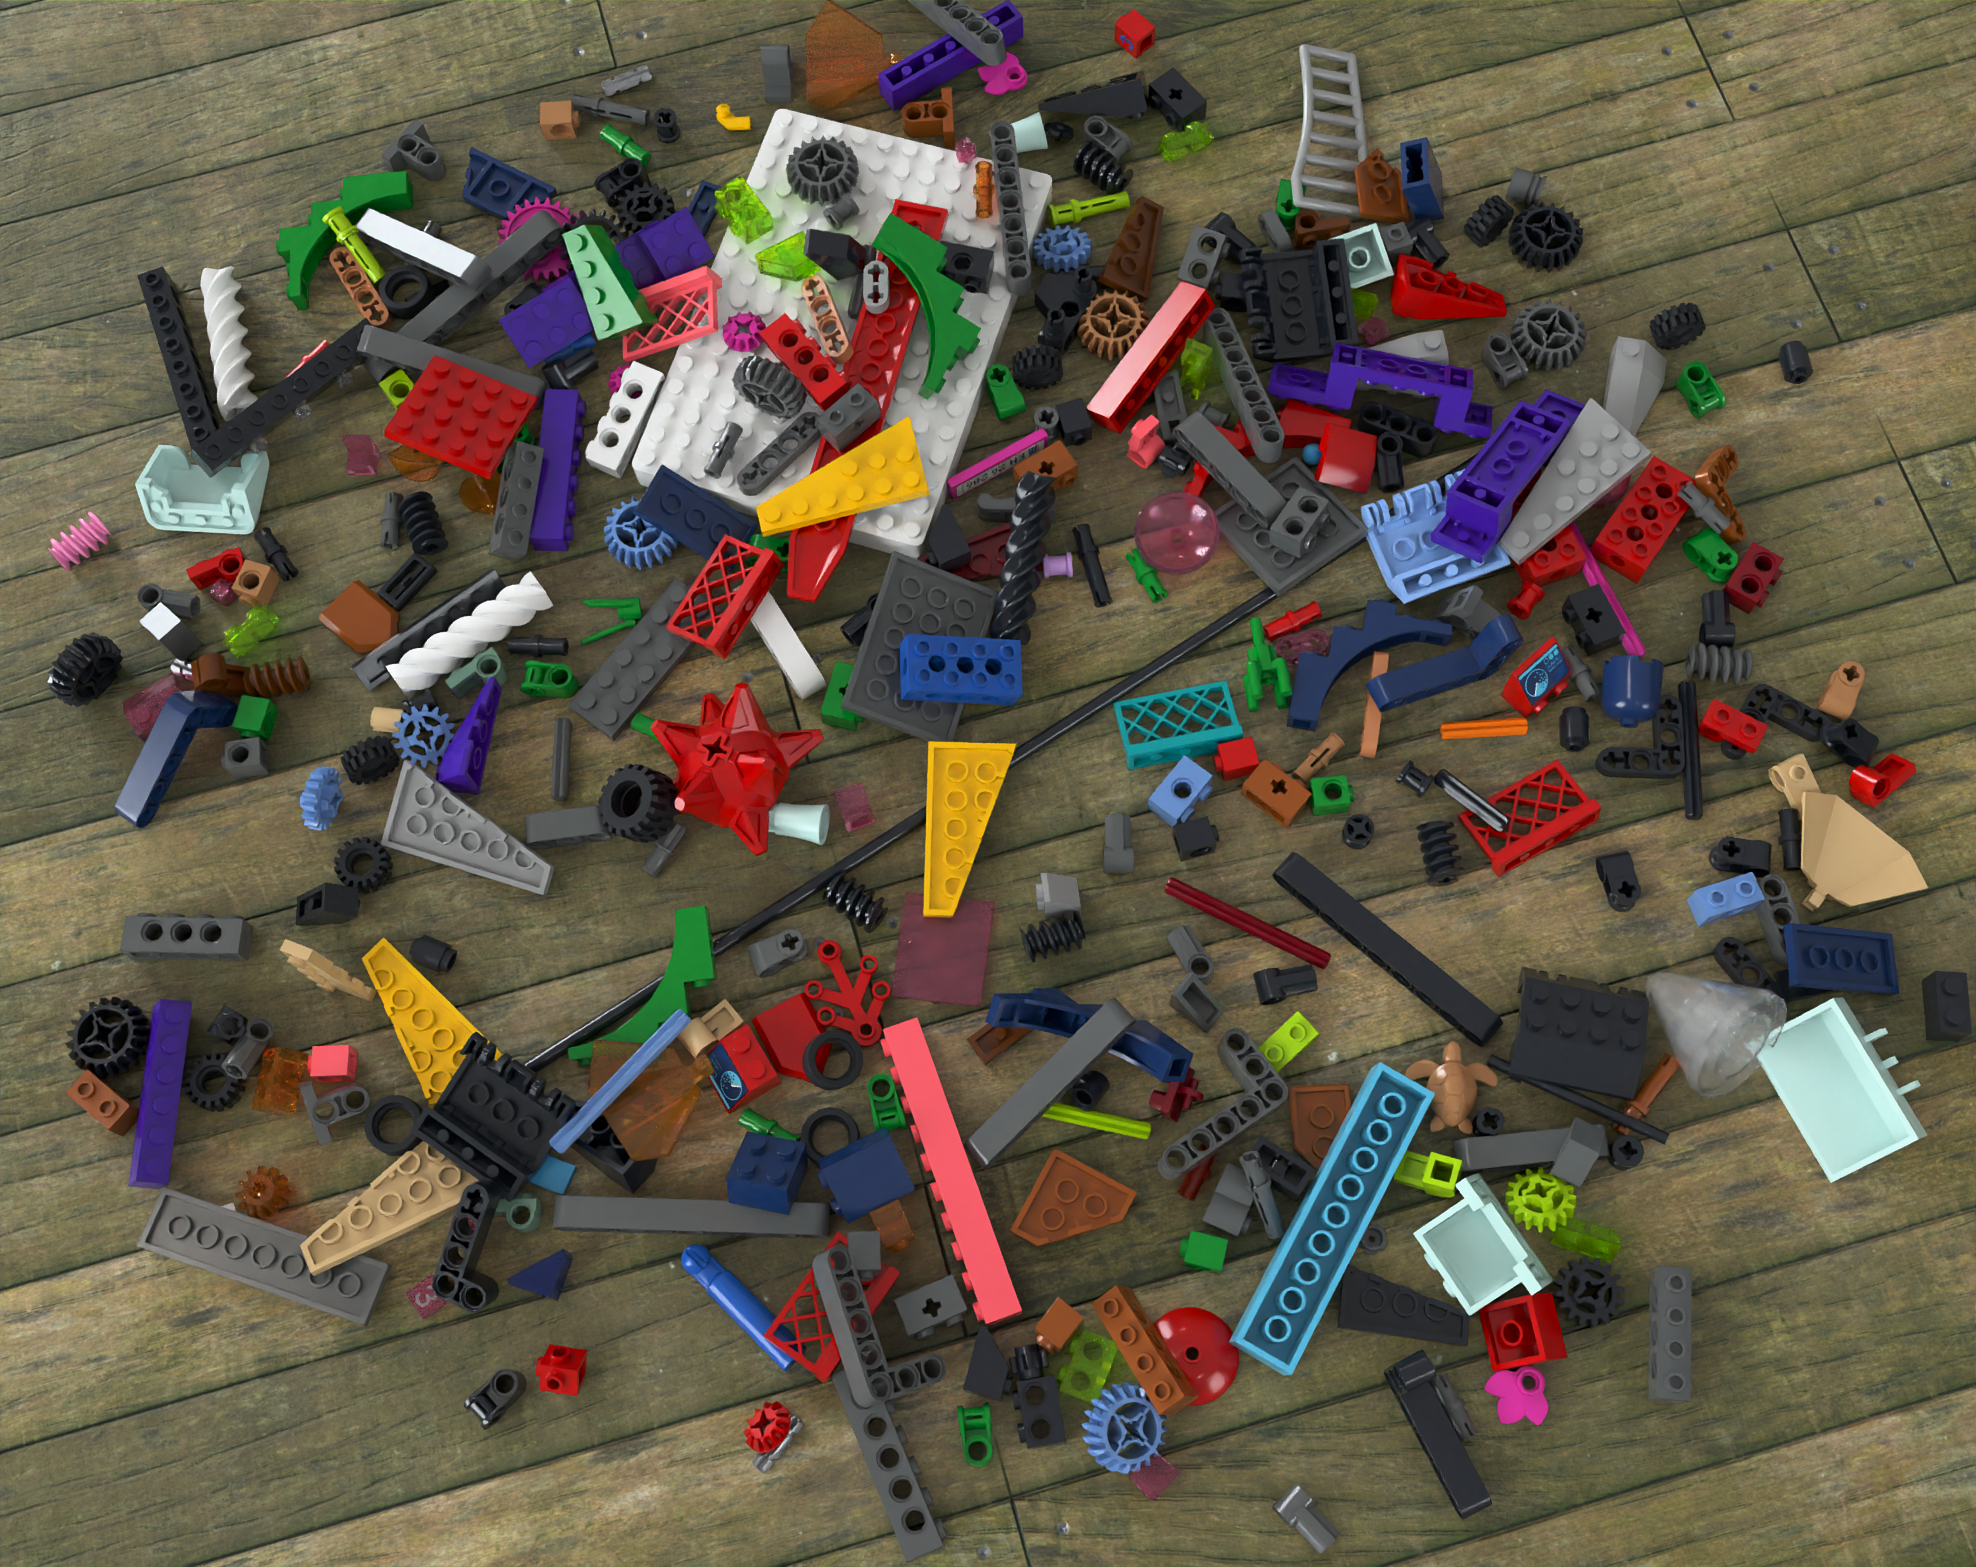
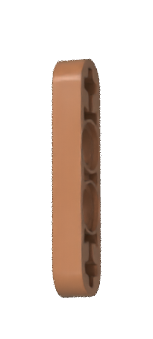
[329,247,392,330]
[801,275,853,364]
[1359,650,1389,759]

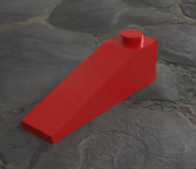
[1390,254,1507,320]

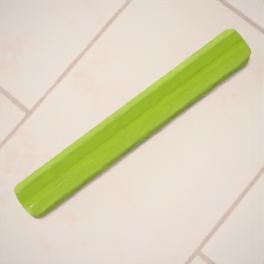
[1041,1102,1152,1140]

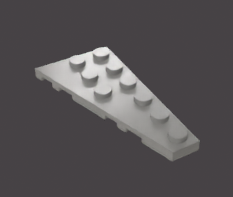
[1499,397,1652,565]
[381,760,555,895]

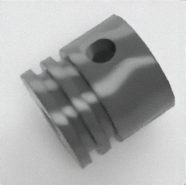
[1505,167,1547,207]

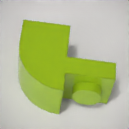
[1393,1150,1463,1198]

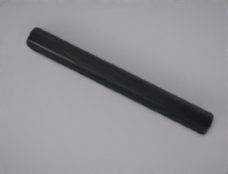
[1678,680,1703,820]

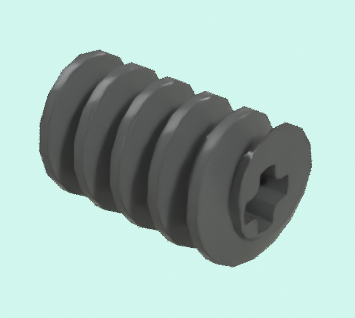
[1685,642,1753,685]

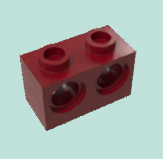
[1723,542,1784,614]

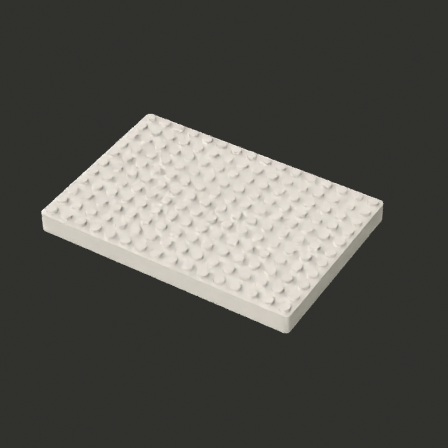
[632,109,1052,560]

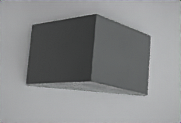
[139,602,203,660]
[1169,972,1226,1033]
[1550,1117,1605,1188]

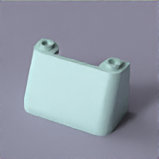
[135,445,269,534]

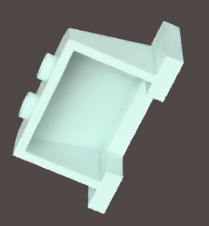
[1413,1173,1553,1316]

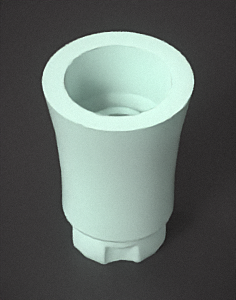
[989,112,1048,153]
[768,803,830,845]

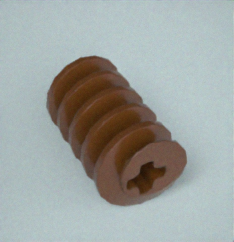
[244,656,311,699]

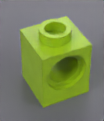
[379,368,414,410]

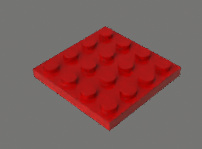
[384,355,537,480]

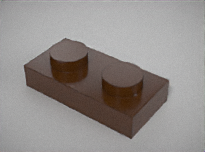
[967,1024,1033,1066]

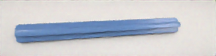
[549,1009,691,1153]

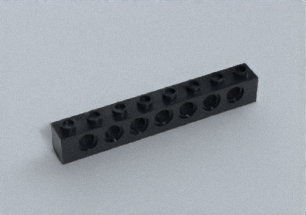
[137,266,221,450]

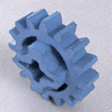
[1033,225,1091,273]
[392,704,455,767]
[300,766,343,831]

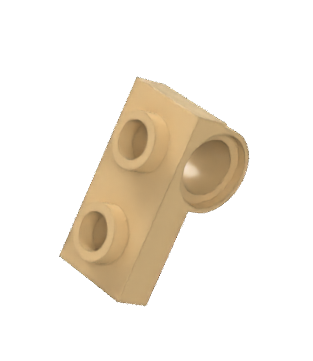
[1769,754,1821,820]
[678,999,745,1062]

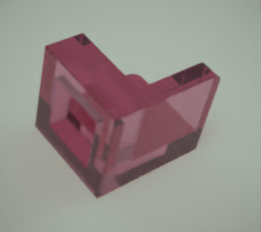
[342,435,379,475]
[833,783,875,832]
[1128,1452,1180,1502]

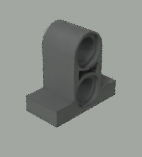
[761,44,795,103]
[381,119,446,181]
[1432,585,1501,641]
[298,1080,370,1146]

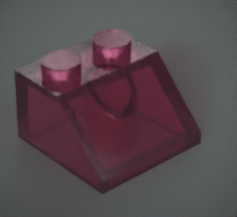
[122,672,185,743]

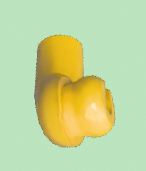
[716,104,751,131]

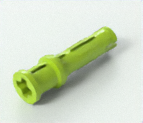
[1047,191,1130,228]
[322,206,387,285]

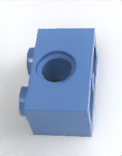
[1147,755,1213,827]
[1687,872,1765,927]

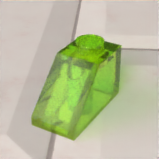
[755,231,821,282]

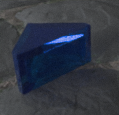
[507,1249,573,1301]

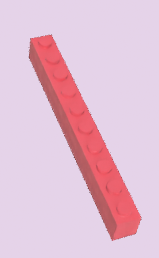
[880,1017,1022,1327]

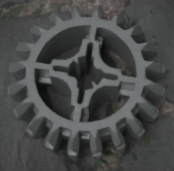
[786,135,859,206]
[1510,299,1587,372]
[732,356,807,419]

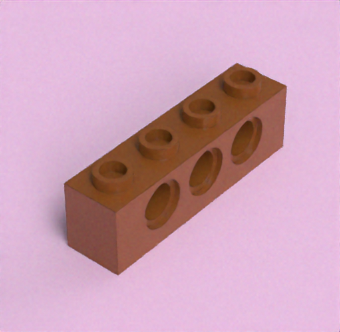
[1092,1285,1198,1416]

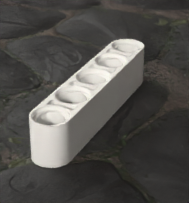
[733,585,827,700]

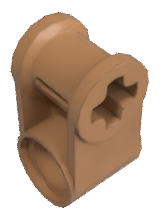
[1817,661,1865,720]

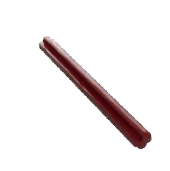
[1164,877,1331,969]

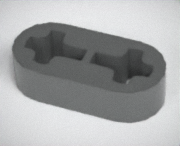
[1258,209,1293,253]

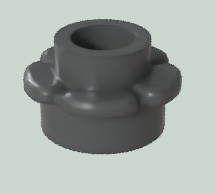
[1358,1223,1388,1255]

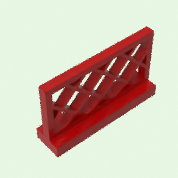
[665,534,785,659]
[1458,759,1601,878]
[763,1231,901,1384]

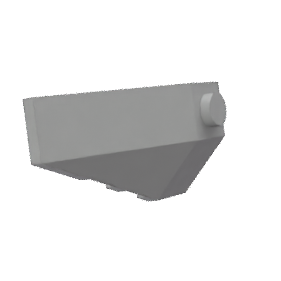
[1330,330,1449,398]
[1603,336,1667,437]

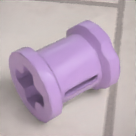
[1043,552,1073,579]

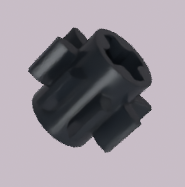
[1158,442,1193,479]
[1009,1344,1049,1381]

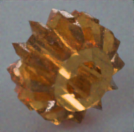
[235,1166,292,1220]

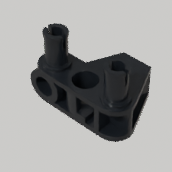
[1034,266,1097,355]

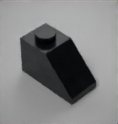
[803,229,866,281]
[926,503,971,572]
[296,882,360,926]
[963,1325,1014,1402]

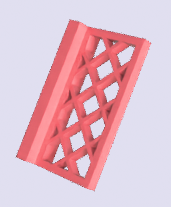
[623,266,722,363]

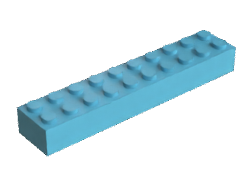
[1228,1062,1435,1376]

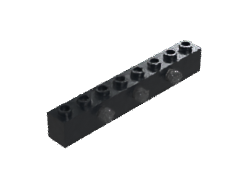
[191,318,373,478]

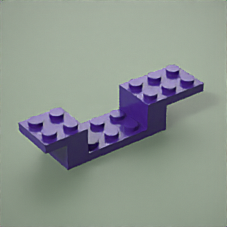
[498,207,715,368]
[1267,342,1492,438]
[1431,389,1585,564]

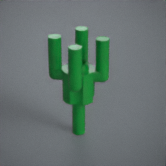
[1243,617,1293,712]

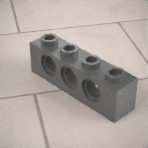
[488,441,544,562]
[120,912,253,961]
[1648,1265,1692,1404]

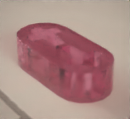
[1275,629,1329,665]

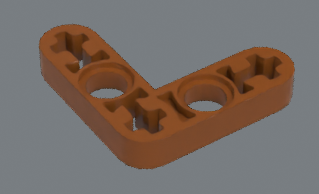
[1695,444,1746,545]

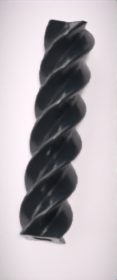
[990,471,1057,645]

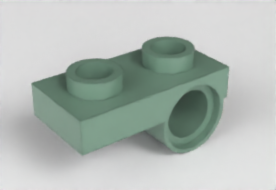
[445,647,508,700]
[482,1193,543,1233]

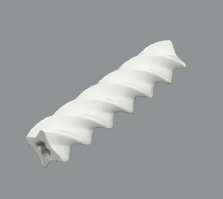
[201,266,258,421]
[385,571,554,700]

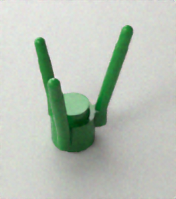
[581,596,642,645]

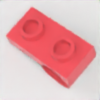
[1127,414,1166,469]

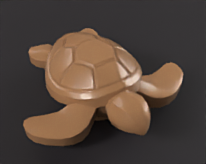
[1405,1041,1497,1135]

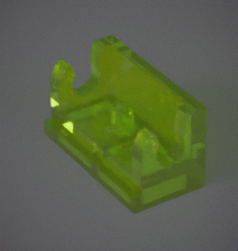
[1180,338,1213,400]

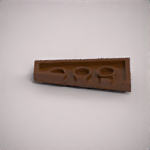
[1097,196,1164,303]

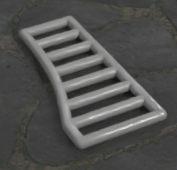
[1291,44,1369,218]

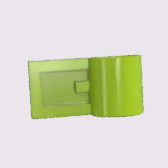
[1259,1011,1321,1073]

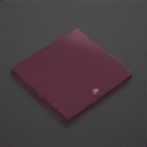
[891,892,994,1007]

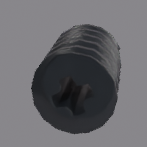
[1073,141,1133,195]
[399,491,449,555]
[1416,821,1465,887]
[822,871,888,933]
[1019,911,1086,963]

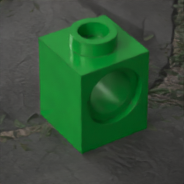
[232,695,279,741]
[1308,775,1354,816]
[1178,1230,1228,1275]

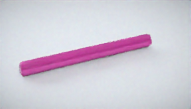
[1569,521,1646,658]

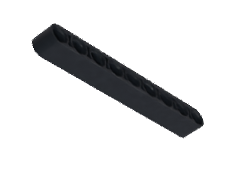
[1272,852,1503,1047]

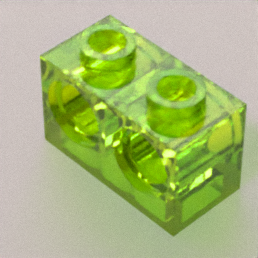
[714,176,774,245]
[1056,1329,1119,1407]

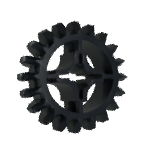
[1508,201,1583,273]
[558,209,629,270]
[47,632,123,707]
[65,997,150,1079]

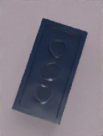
[633,464,759,573]
[1783,923,1899,996]

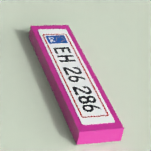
[947,428,1048,500]

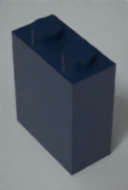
[1400,137,1444,221]
[817,1127,916,1224]

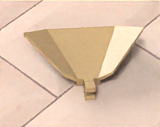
[1800,791,1928,913]

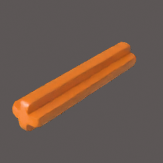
[1440,718,1528,739]

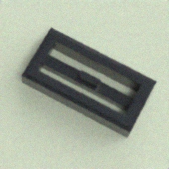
[377,552,438,612]

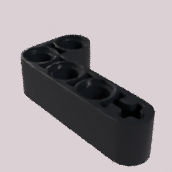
[432,1178,501,1312]

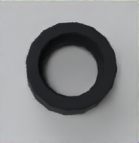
[379,265,435,320]
[802,1030,863,1090]
[364,1095,423,1156]
[800,1107,861,1168]

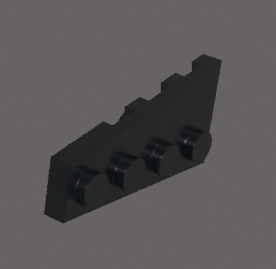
[1337,1264,1470,1347]

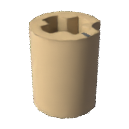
[370,707,408,733]

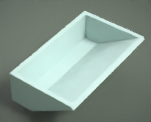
[1749,997,1927,1183]

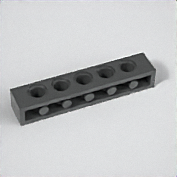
[831,1360,947,1563]

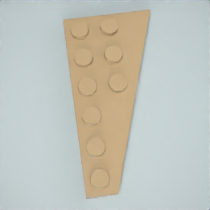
[300,1141,481,1276]

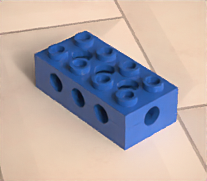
[900,634,1023,705]

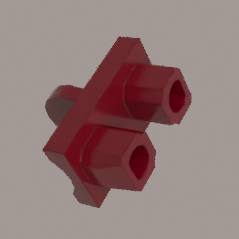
[1149,1067,1204,1122]

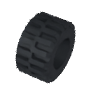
[598,764,679,843]

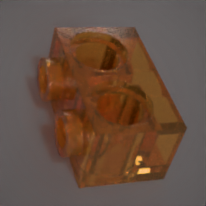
[251,1047,309,1116]

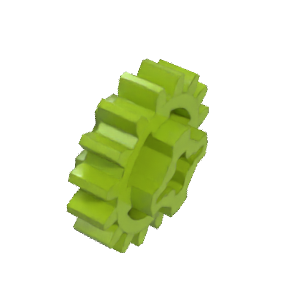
[1505,1168,1576,1233]

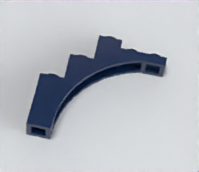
[1286,599,1453,732]
[985,988,1193,1082]

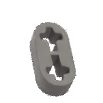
[863,260,890,314]

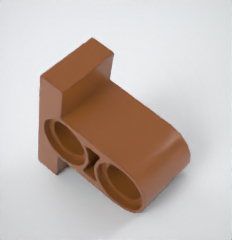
[902,87,955,148]

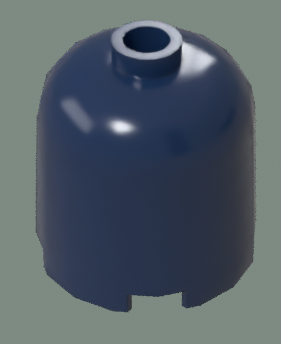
[1602,655,1664,728]

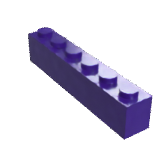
[878,0,1023,111]
[529,389,587,551]
[128,999,192,1189]

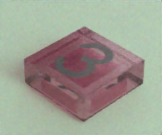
[406,1274,448,1320]

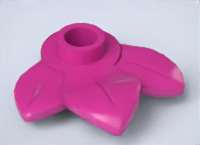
[978,52,1028,95]
[1484,1366,1548,1425]

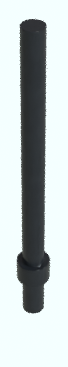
[1487,1054,1670,1145]

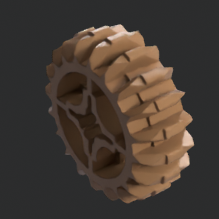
[1077,289,1149,361]

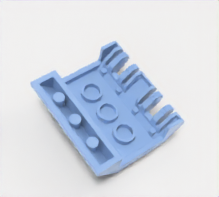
[1361,469,1511,604]

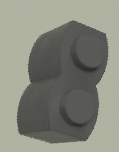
[1201,1163,1256,1239]

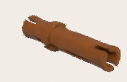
[1610,1053,1682,1136]

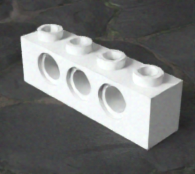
[585,361,666,479]

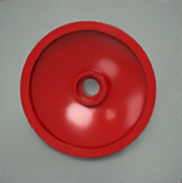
[1153,1307,1239,1406]

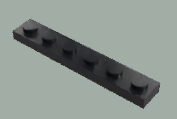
[351,568,506,691]

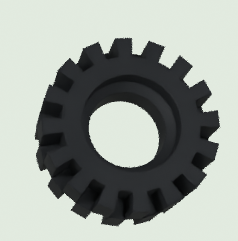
[1463,195,1515,248]
[1649,303,1706,350]
[1012,345,1063,390]
[341,736,400,785]
[334,837,393,894]
[184,1053,246,1112]

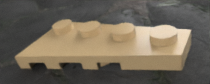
[280,939,377,1002]

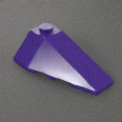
[436,677,502,795]

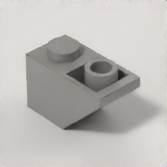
[1035,873,1081,919]

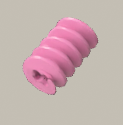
[48,512,113,571]

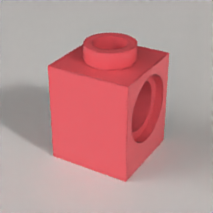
[307,1045,358,1083]

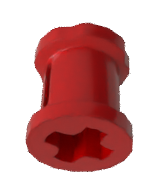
[1507,581,1545,619]

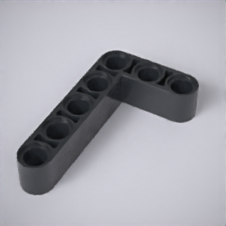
[1384,1350,1492,1520]

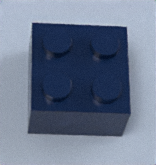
[726,1131,808,1215]

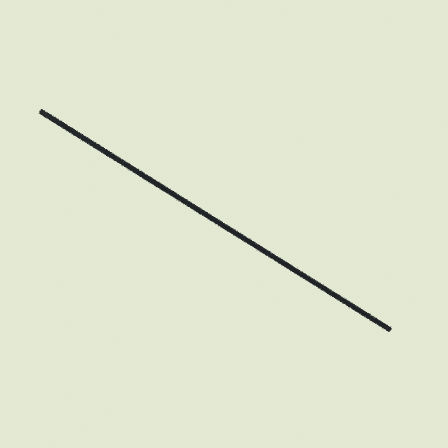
[523,452,1479,1073]

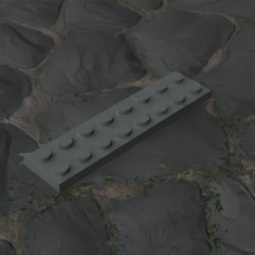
[137,1187,392,1326]

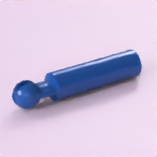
[681,1244,807,1371]

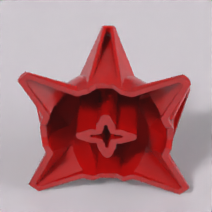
[650,683,824,856]

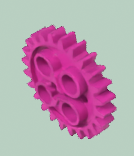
[498,197,578,284]

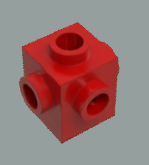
[535,1344,587,1396]

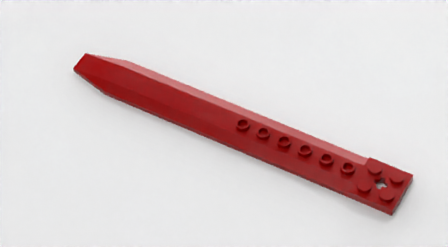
[787,199,949,603]

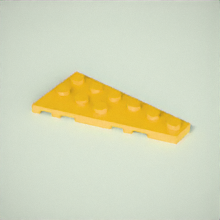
[756,416,930,537]
[923,741,1017,918]
[362,938,503,1104]

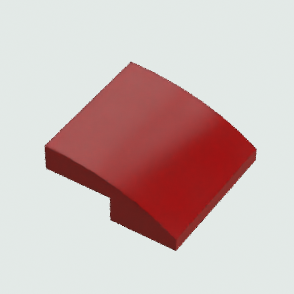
[1314,422,1377,494]

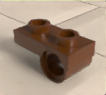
[1293,210,1351,249]
[191,653,251,697]

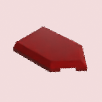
[751,992,833,1084]

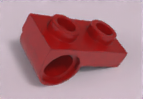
[186,547,249,590]
[1698,699,1768,754]
[1849,753,1917,808]

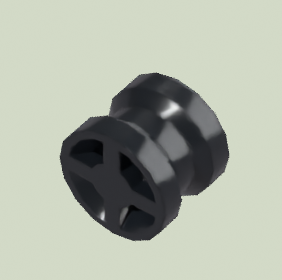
[1342,814,1374,850]
[1607,1135,1644,1171]

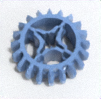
[604,496,678,570]
[1082,1382,1169,1474]

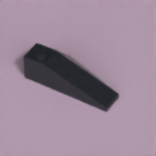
[1038,71,1149,119]
[570,1100,666,1194]

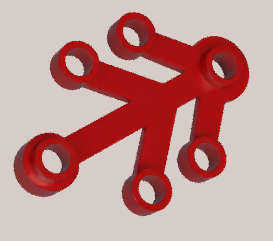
[804,940,891,1047]

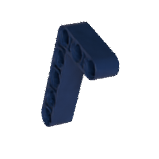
[1366,614,1524,712]
[115,691,238,828]

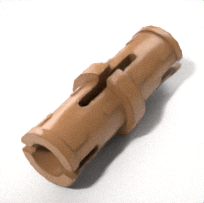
[1291,732,1345,785]

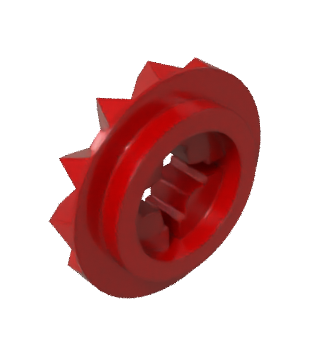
[743,1401,791,1453]

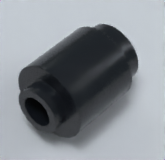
[1778,341,1813,384]
[1559,706,1590,752]
[409,934,457,973]

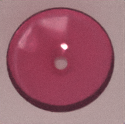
[1134,492,1220,575]

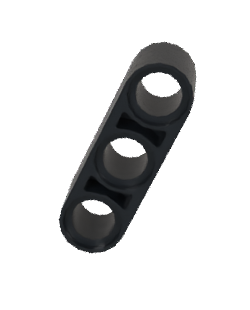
[1357,401,1438,458]

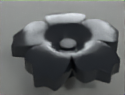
[1043,122,1074,141]

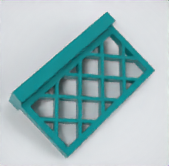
[1113,680,1243,771]

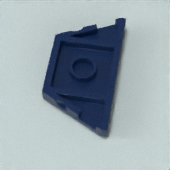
[462,147,557,221]

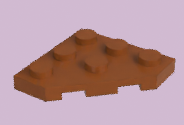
[1010,1148,1137,1248]

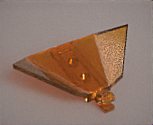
[806,0,903,110]
[587,1039,715,1161]

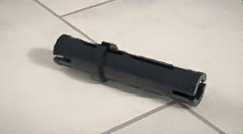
[1072,523,1113,608]

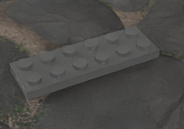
[568,578,722,741]

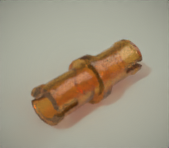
[973,161,995,218]

